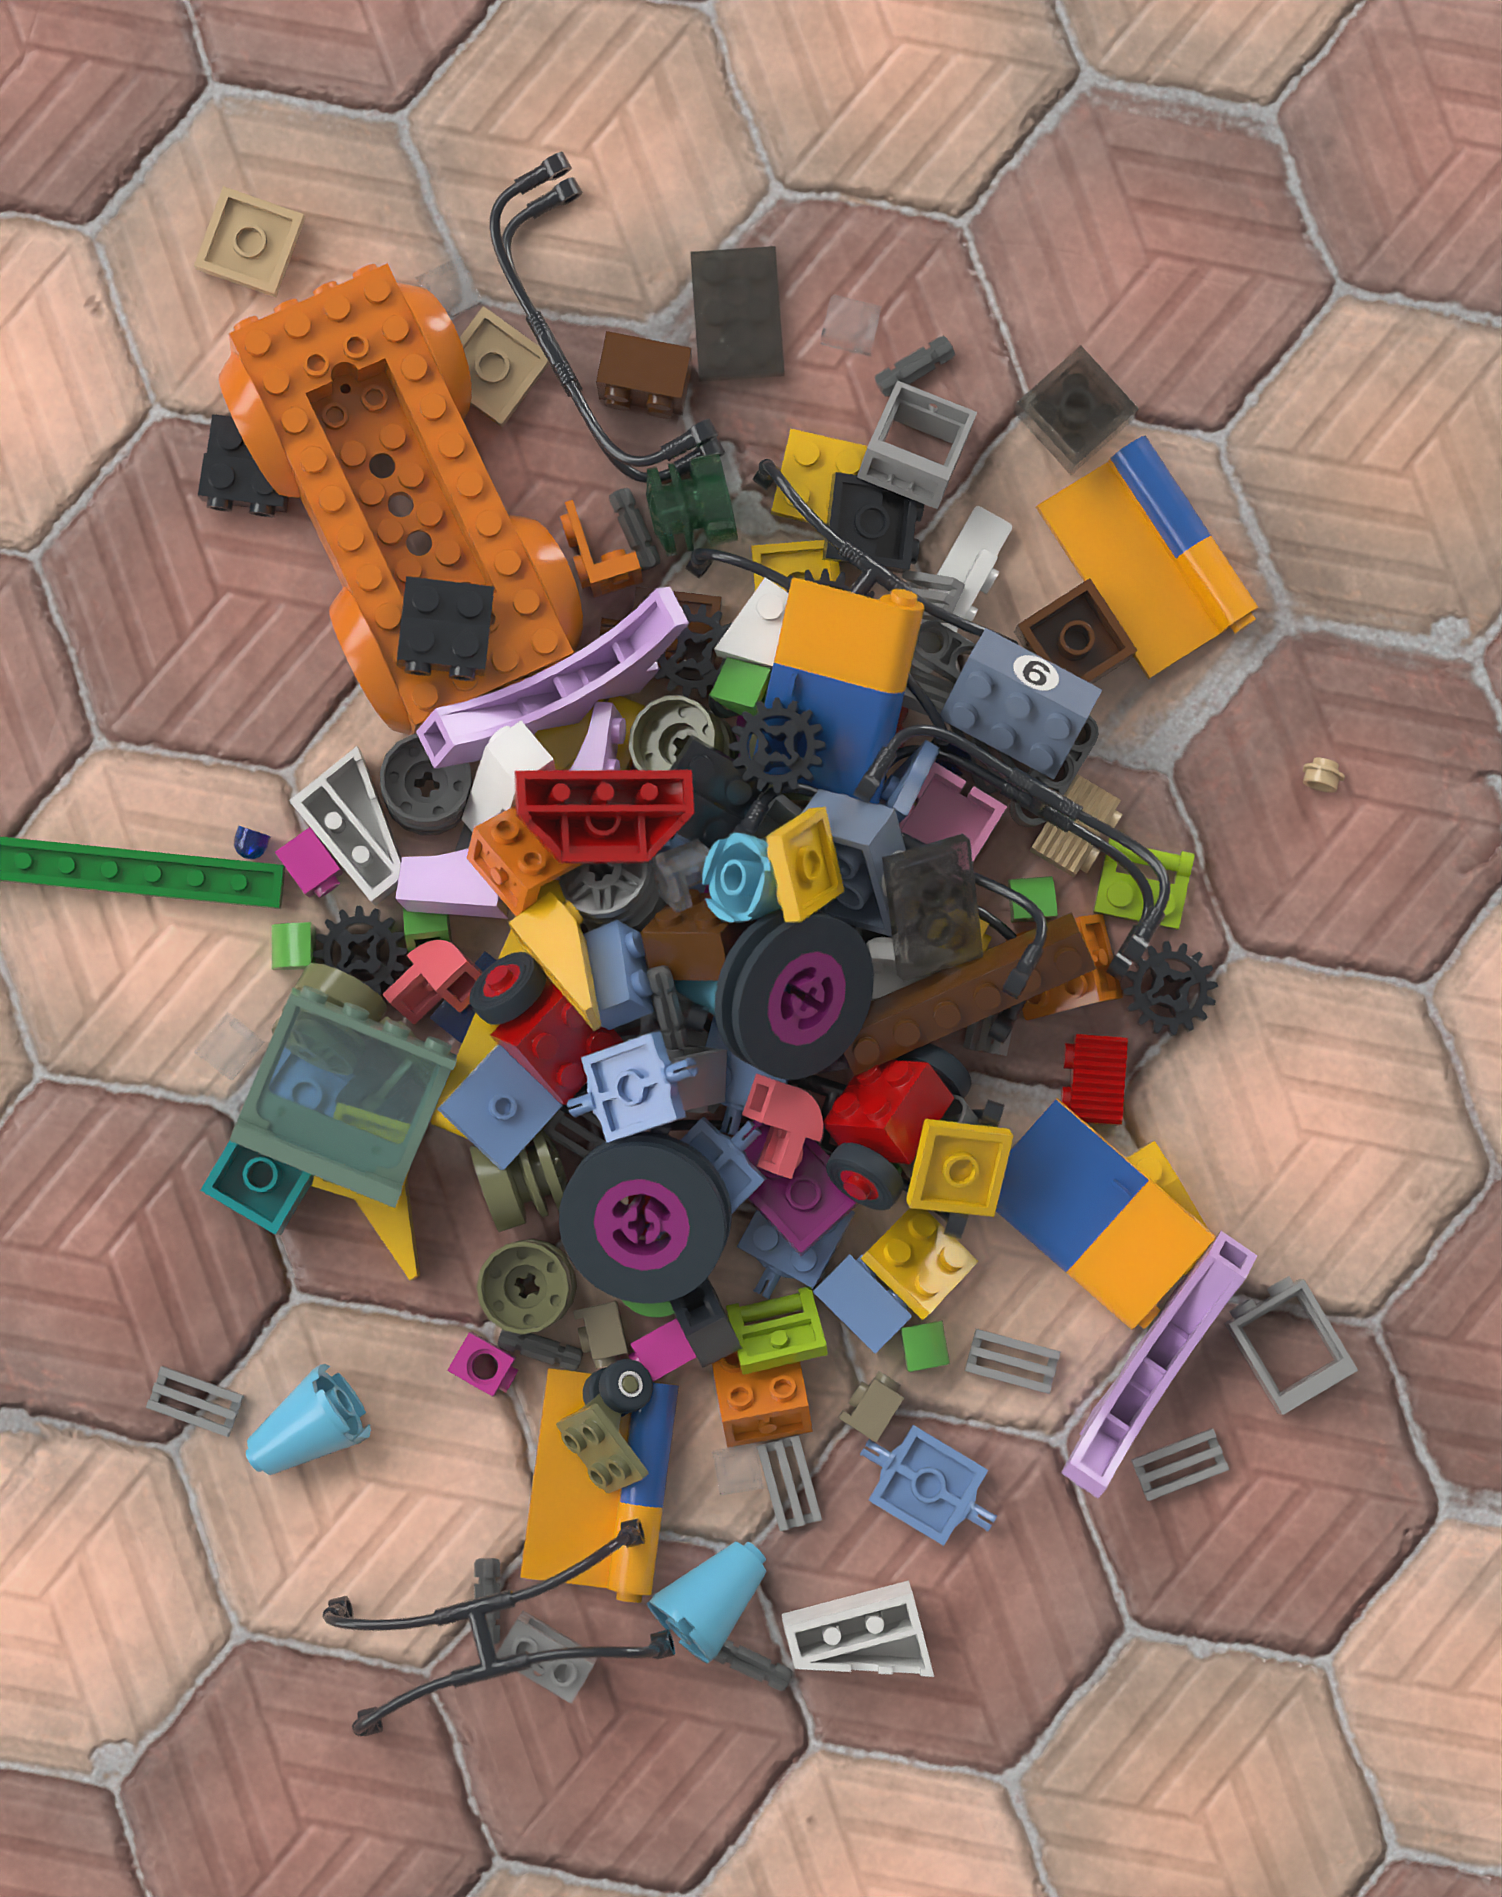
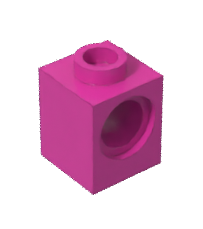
[275,827,344,898]
[628,1318,696,1381]
[447,1332,519,1397]

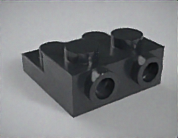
[198,414,289,517]
[822,472,924,573]
[396,576,494,681]
[670,735,761,860]

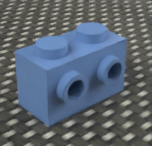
[583,920,654,1030]
[812,1254,912,1354]

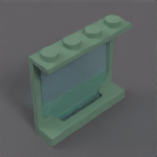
[229,986,457,1208]

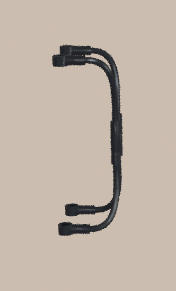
[489,152,725,484]
[685,459,1019,750]
[853,724,1171,981]
[732,783,1047,1044]
[650,1002,1005,1240]
[323,1518,675,1736]

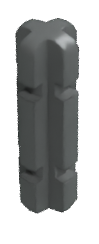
[874,336,955,397]
[609,488,661,571]
[647,965,688,1050]
[498,1329,583,1371]
[474,1558,500,1644]
[713,1639,793,1691]

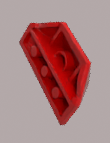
[514,770,694,864]

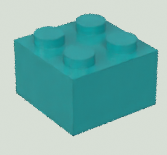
[200,1141,315,1235]

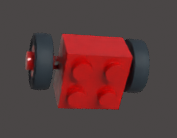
[470,952,624,1114]
[823,1043,972,1210]

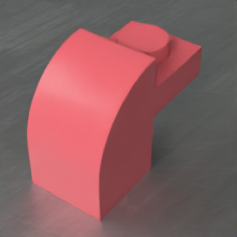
[383,940,483,1025]
[742,1073,823,1179]

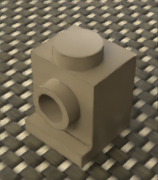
[573,1301,629,1369]
[838,1371,904,1442]

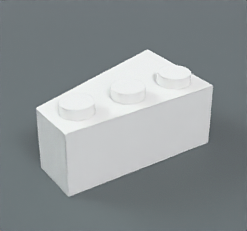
[714,577,789,669]
[462,720,555,832]
[289,746,402,906]
[782,1580,934,1677]

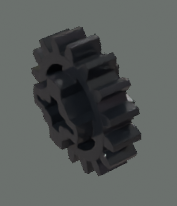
[654,604,732,698]
[729,698,827,796]
[313,906,408,996]
[1122,941,1218,1036]

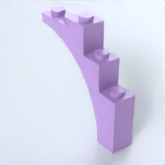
[416,586,689,769]
[395,702,626,919]
[1061,1231,1257,1498]

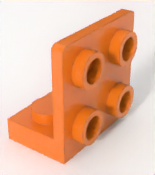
[560,499,643,598]
[466,805,582,917]
[1006,914,1123,1020]
[712,1351,813,1448]

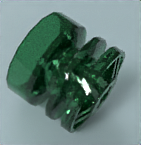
[645,452,738,557]

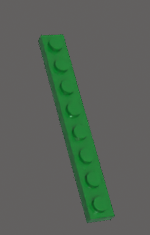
[0,836,286,909]

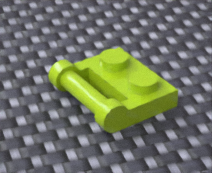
[1093,838,1194,930]
[726,1286,828,1375]

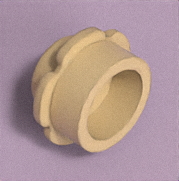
[1303,757,1345,792]

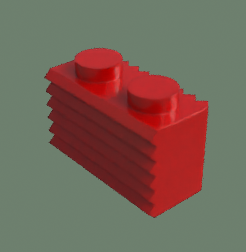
[1060,1034,1128,1126]

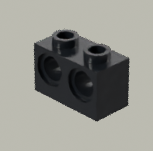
[669,1277,742,1368]

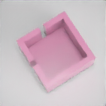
[899,762,1007,885]

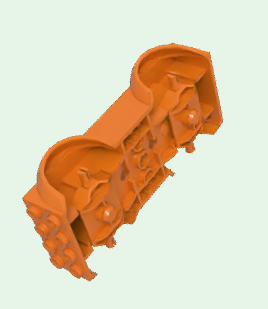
[218,263,583,735]

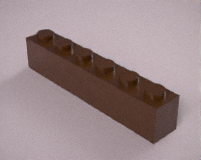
[844,912,1096,1076]

